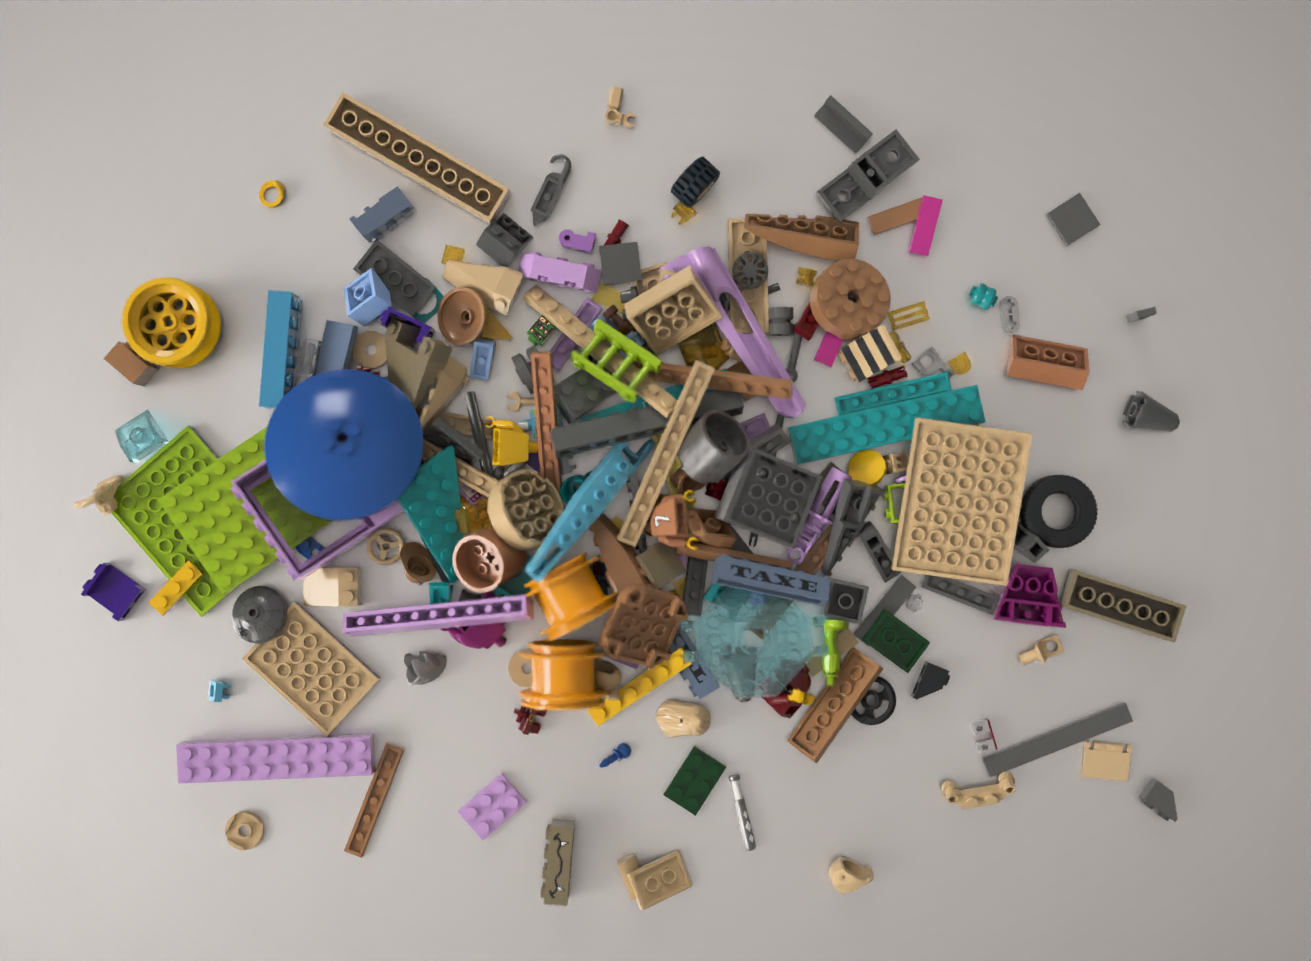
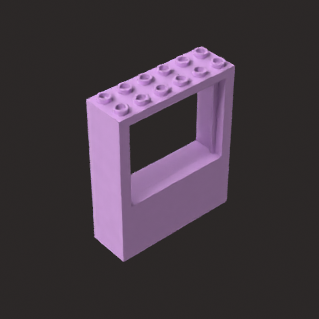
[231,434,405,582]

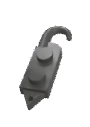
[531,154,572,226]

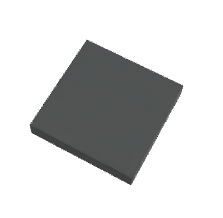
[1046,193,1101,246]
[599,242,642,285]

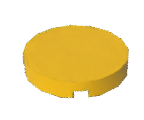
[848,450,887,486]

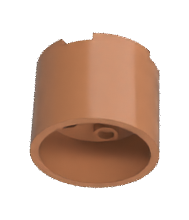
[453,525,527,592]

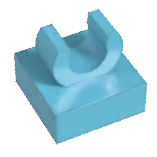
[208,680,231,702]

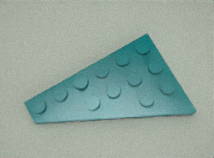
[397,445,464,583]

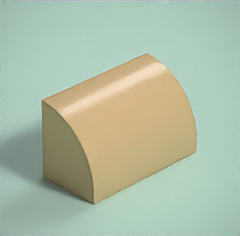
[617,853,641,901]

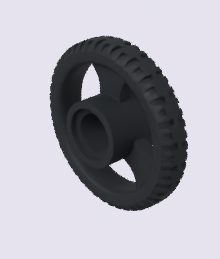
[851,676,896,725]

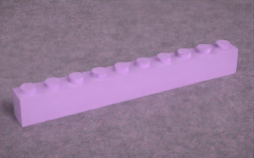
[343,595,534,637]

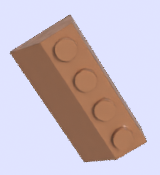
[1007,335,1090,390]

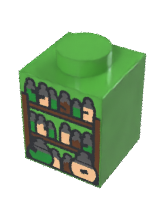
[527,315,557,346]

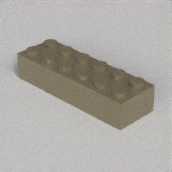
[1059,569,1186,643]

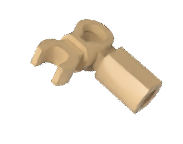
[605,86,636,128]

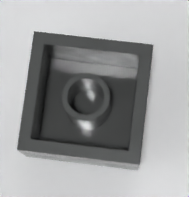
[821,577,869,625]

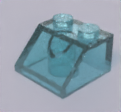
[115,410,169,463]

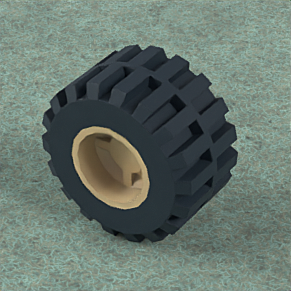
[671,156,720,208]

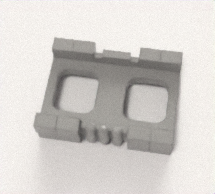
[911,346,955,378]

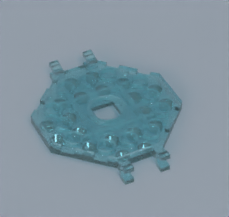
[681,587,828,698]

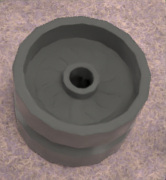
[511,345,555,395]

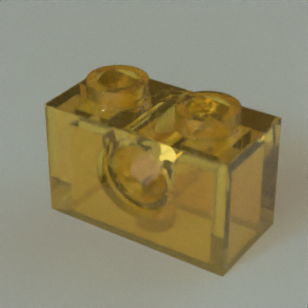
[454,498,493,533]

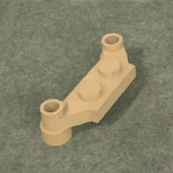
[941,771,1016,809]

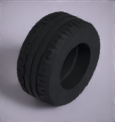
[1020,475,1098,548]

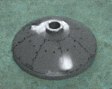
[232,586,287,644]

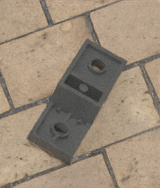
[816,129,920,223]

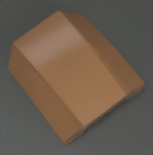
[687,508,737,549]

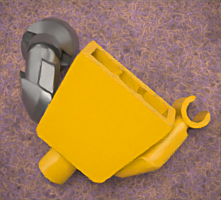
[485,416,538,481]

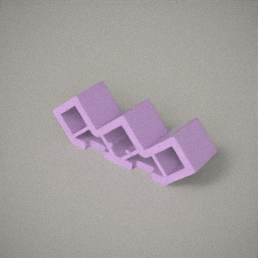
[518,251,601,293]

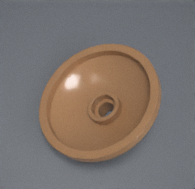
[437,287,487,345]

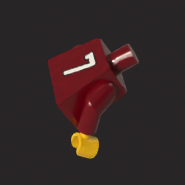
[757,678,815,719]

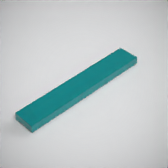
[835,372,952,416]

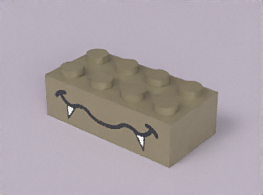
[541,819,575,906]

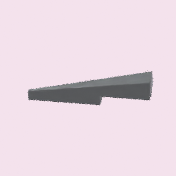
[822,479,886,576]

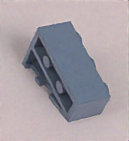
[349,186,414,243]

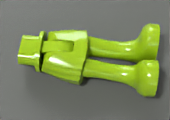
[822,619,849,686]

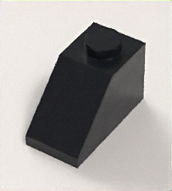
[911,661,950,699]

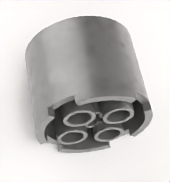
[677,410,750,484]

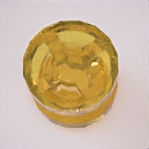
[796,267,817,287]

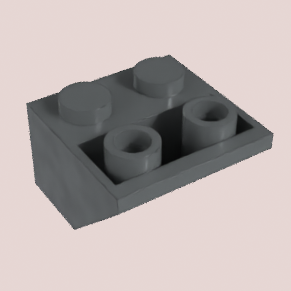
[476,213,533,267]

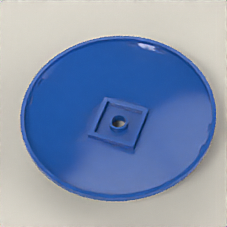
[265,369,423,521]

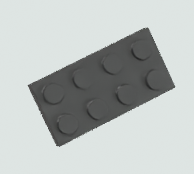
[353,239,437,317]

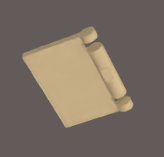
[1081,740,1132,781]

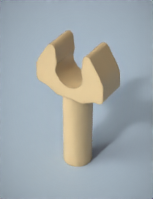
[506,392,535,411]

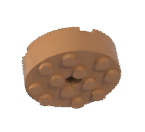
[810,259,891,340]

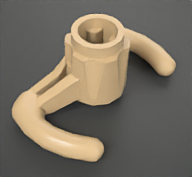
[74,475,123,515]

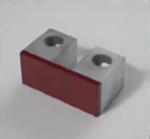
[970,718,998,754]

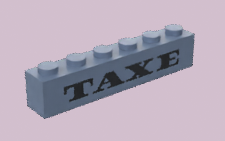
[711,554,831,606]
[669,623,720,699]

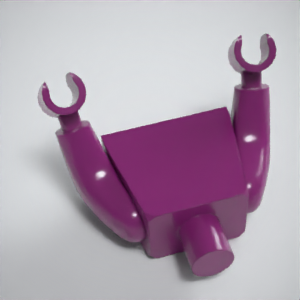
[440,591,507,649]

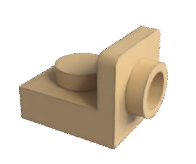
[882,452,909,475]

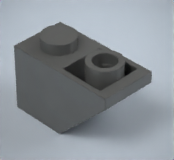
[1139,778,1178,822]

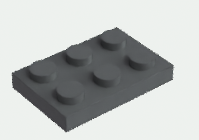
[423,417,484,466]

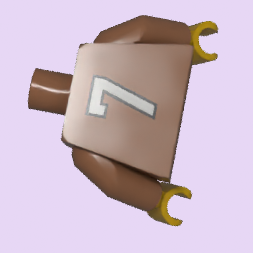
[644,490,699,550]

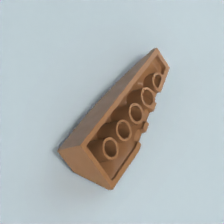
[744,214,859,261]
[588,512,654,597]

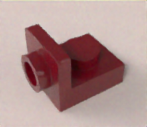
[705,480,728,501]

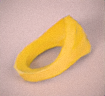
[259,180,285,207]

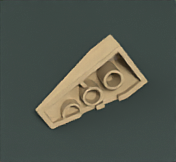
[442,260,524,315]
[420,356,469,432]

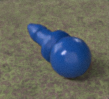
[599,743,632,768]

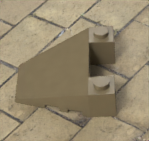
[385,317,453,410]

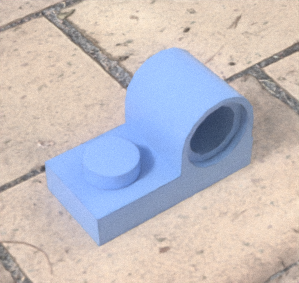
[469,338,496,381]

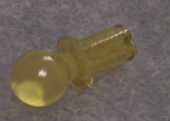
[889,331,911,363]

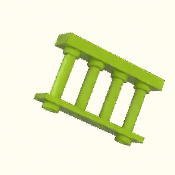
[571,318,662,403]

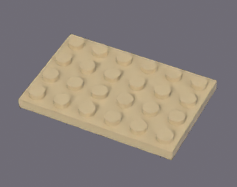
[242,601,380,736]

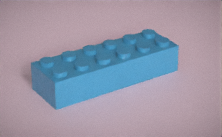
[259,290,302,409]

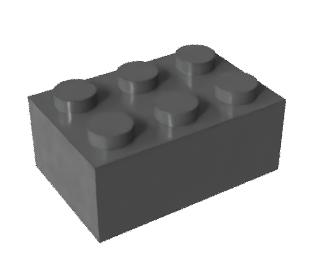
[554,359,617,425]

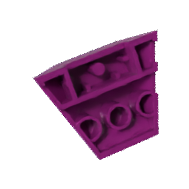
[994,564,1066,628]

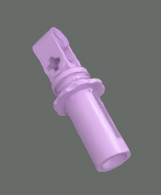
[787,466,852,564]

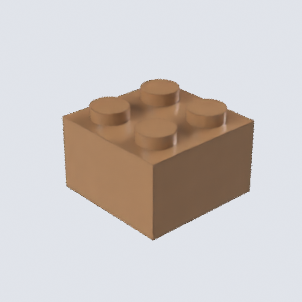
[104,341,159,386]

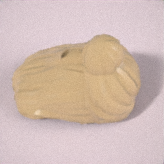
[656,699,711,738]

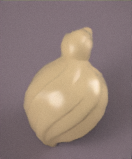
[594,658,622,701]

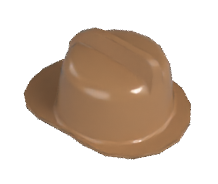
[670,465,708,495]
[400,542,436,585]

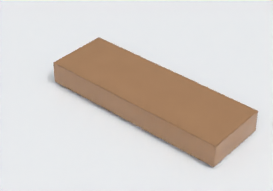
[867,197,922,235]

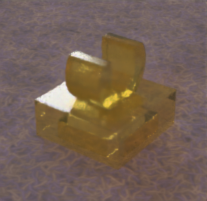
[671,201,697,225]

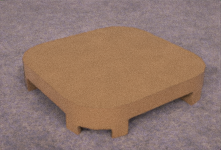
[600,584,689,669]

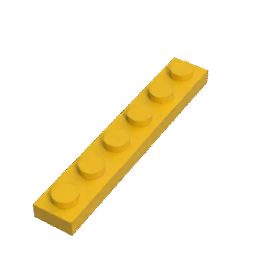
[588,647,693,726]

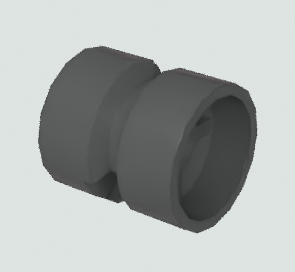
[768,307,794,336]

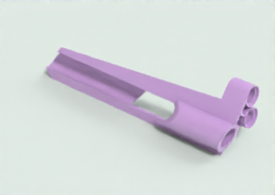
[658,246,806,418]

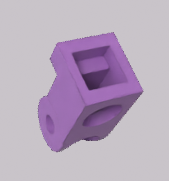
[559,230,597,254]

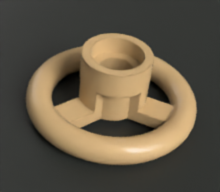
[366,528,405,565]

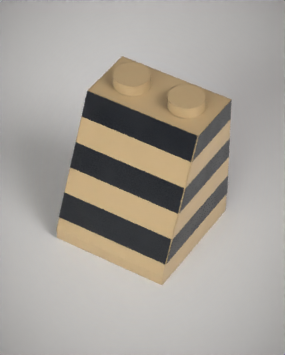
[838,324,902,383]

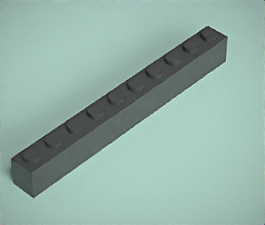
[550,390,744,459]

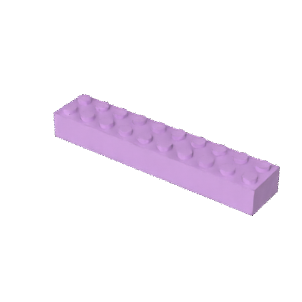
[177,733,375,784]

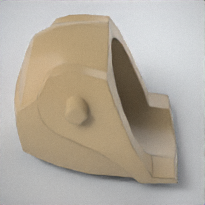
[829,857,874,894]

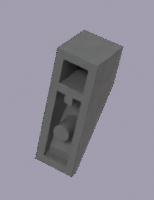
[857,521,901,583]

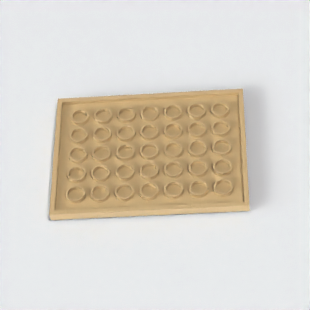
[891,417,1033,586]

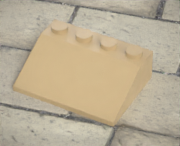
[624,265,723,355]

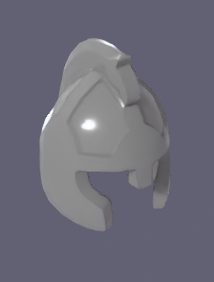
[403,651,446,685]

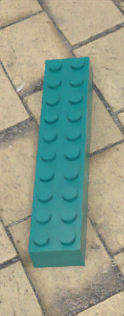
[787,385,986,465]

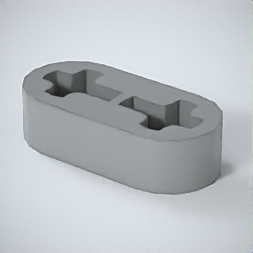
[999,296,1020,333]

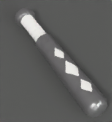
[728,774,756,851]

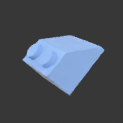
[344,268,392,326]

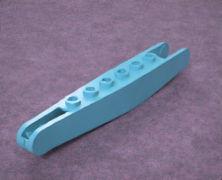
[525,439,655,582]

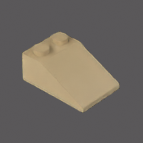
[303,567,362,606]

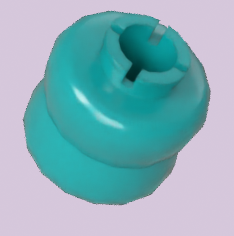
[969,283,998,310]

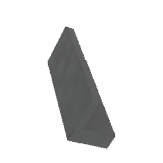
[814,95,873,154]

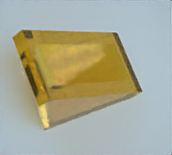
[482,308,513,341]

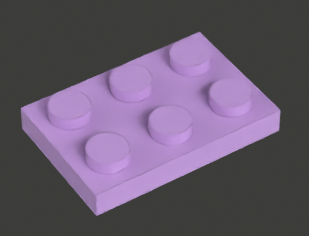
[458,773,527,840]

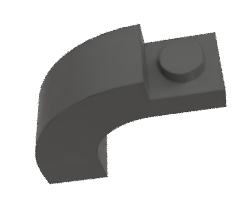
[1014,522,1049,563]

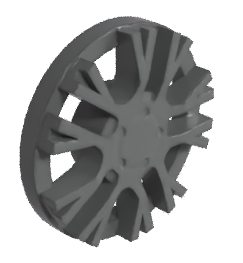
[732,252,768,289]

